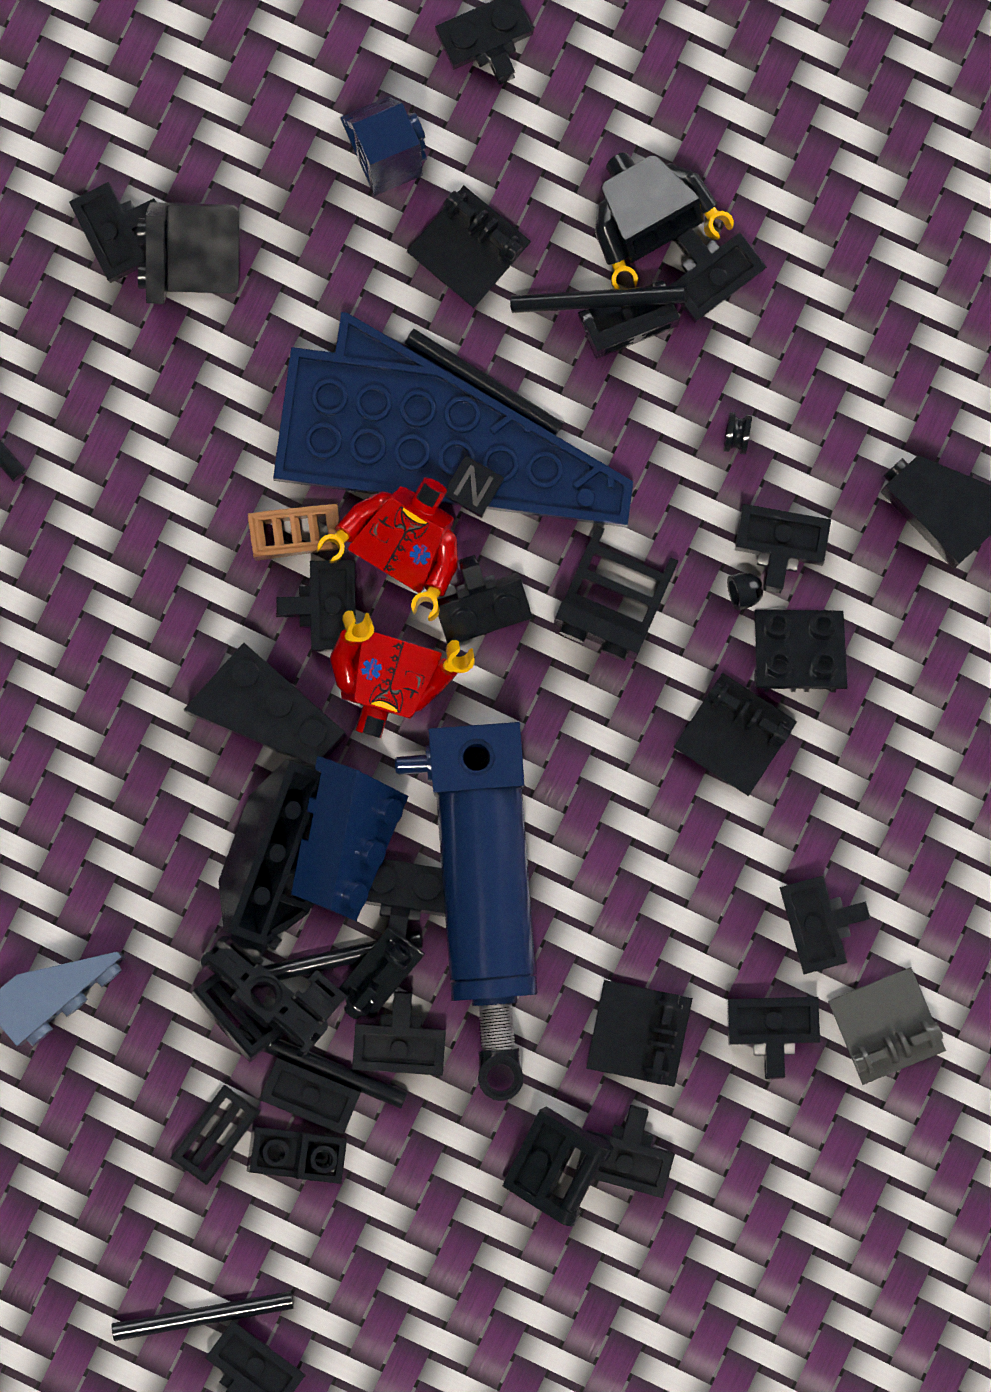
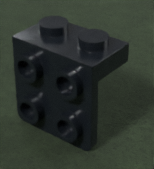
[137,202,240,304]

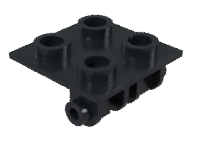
[406,185,531,309]
[754,610,848,693]
[673,673,797,796]
[586,980,693,1087]

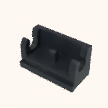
[578,280,680,359]

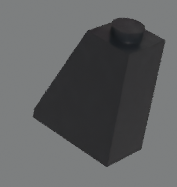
[881,455,991,569]

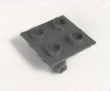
[828,967,946,1085]

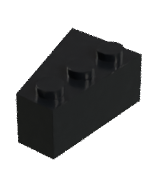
[183,642,347,768]

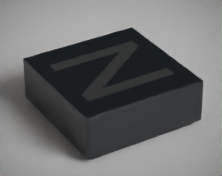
[444,456,504,518]

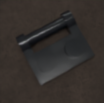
[502,1106,614,1227]

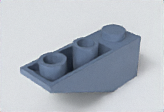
[0,952,126,1047]

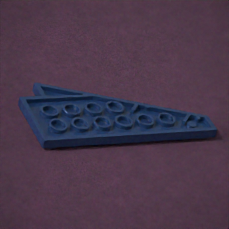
[273,312,633,528]

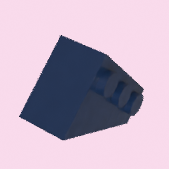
[339,97,427,196]
[291,756,409,921]

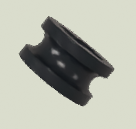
[723,412,752,455]

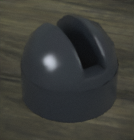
[727,573,763,610]

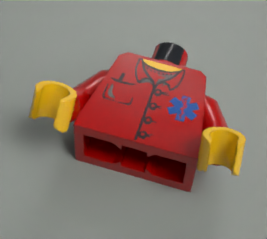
[317,477,458,621]
[330,611,474,738]

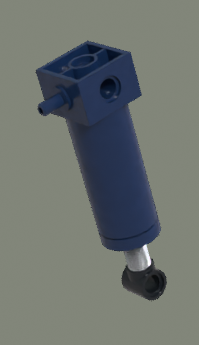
[395,722,538,1101]

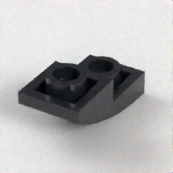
[246,1126,347,1184]

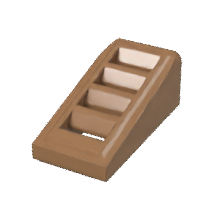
[248,504,340,561]

